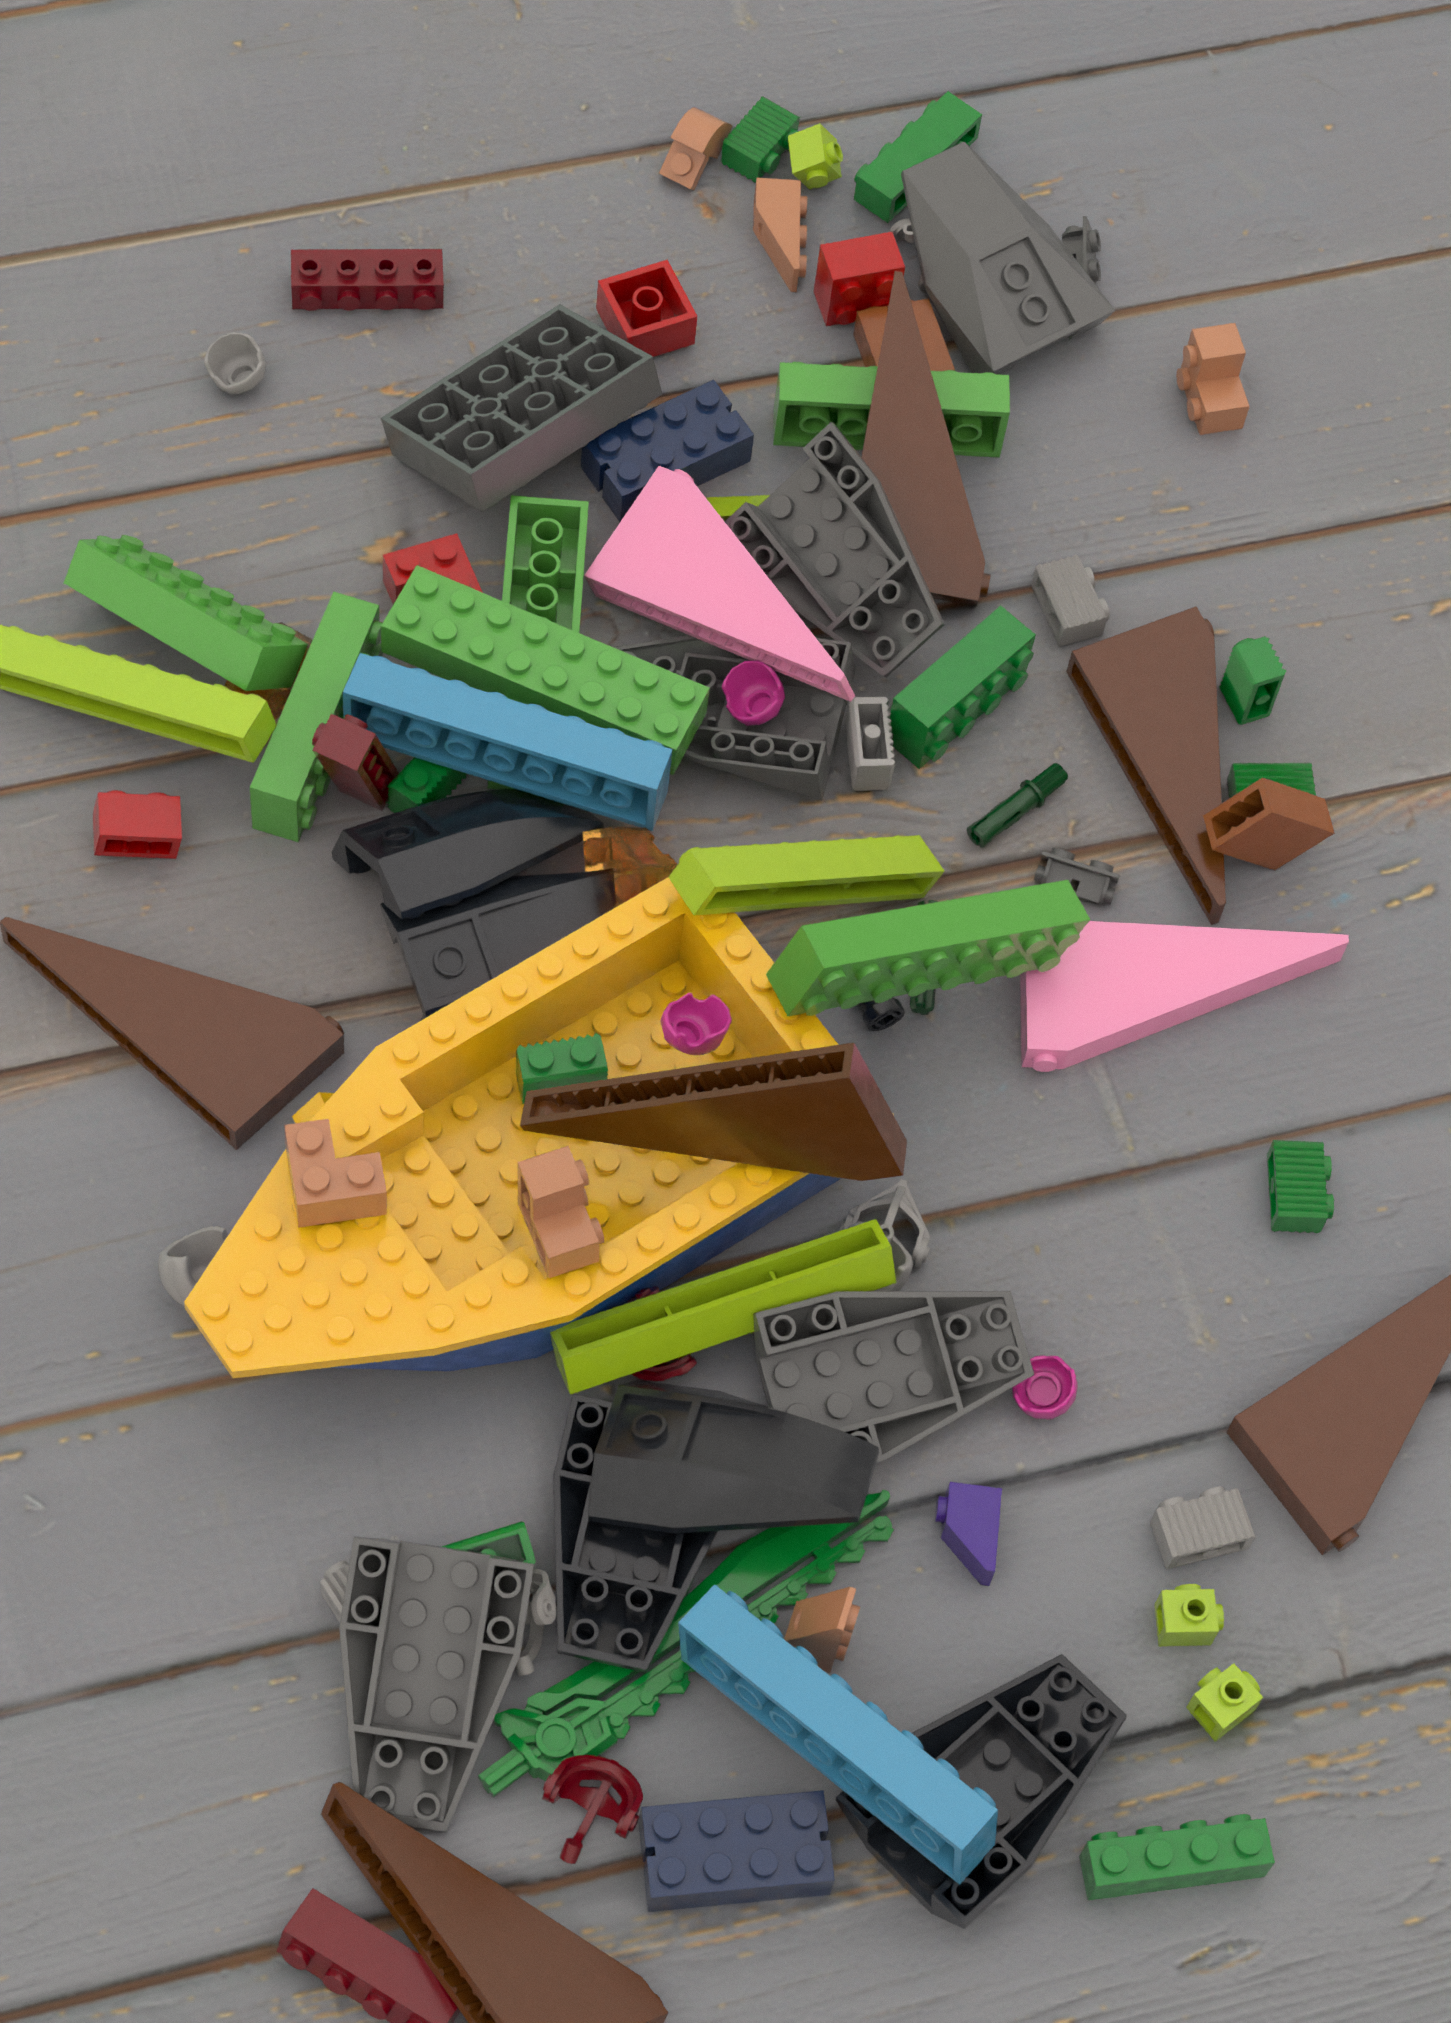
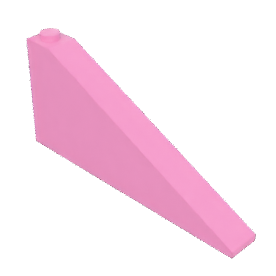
[584,466,855,702]
[1020,921,1349,1072]

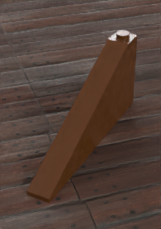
[861,271,991,606]
[1066,606,1226,925]
[0,917,344,1150]
[520,1043,907,1181]
[1226,1275,1451,1555]
[321,1782,669,2023]

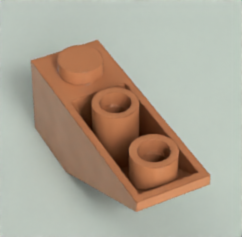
[753,178,807,292]
[784,1587,860,1673]

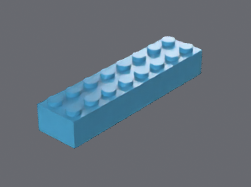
[343,653,672,831]
[678,1584,998,1885]

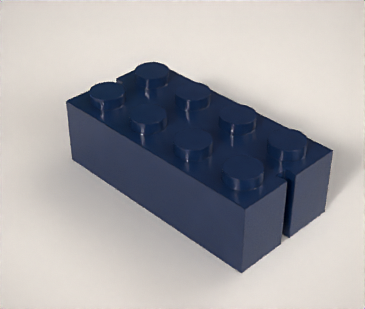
[581,380,754,522]
[639,1790,835,1912]

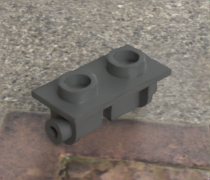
[1062,216,1101,285]
[1034,848,1120,905]

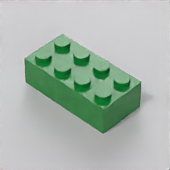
[890,605,1036,769]

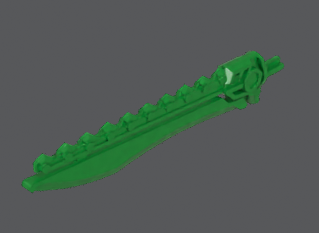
[478,1490,894,1797]

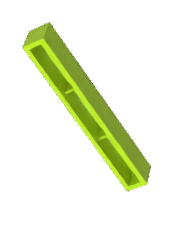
[0,625,277,763]
[668,835,945,915]
[550,1219,896,1395]

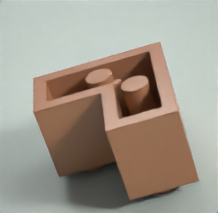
[1176,323,1250,435]
[284,1119,387,1228]
[518,1146,604,1278]

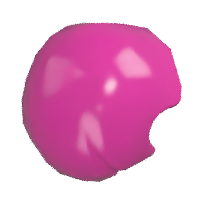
[722,660,785,726]
[660,993,732,1055]
[1012,1355,1078,1420]

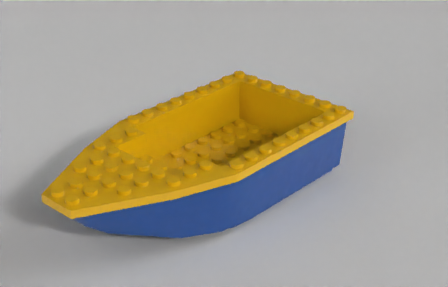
[184,877,841,1378]

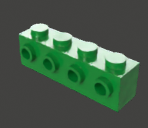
[854,91,982,223]
[1079,1814,1275,1901]

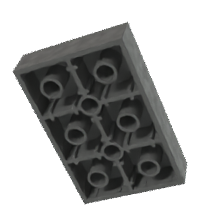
[381,304,662,512]

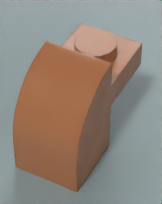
[659,107,733,190]

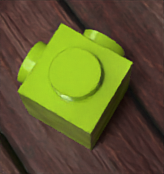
[788,123,843,190]
[1154,1584,1224,1647]
[1186,1663,1263,1742]

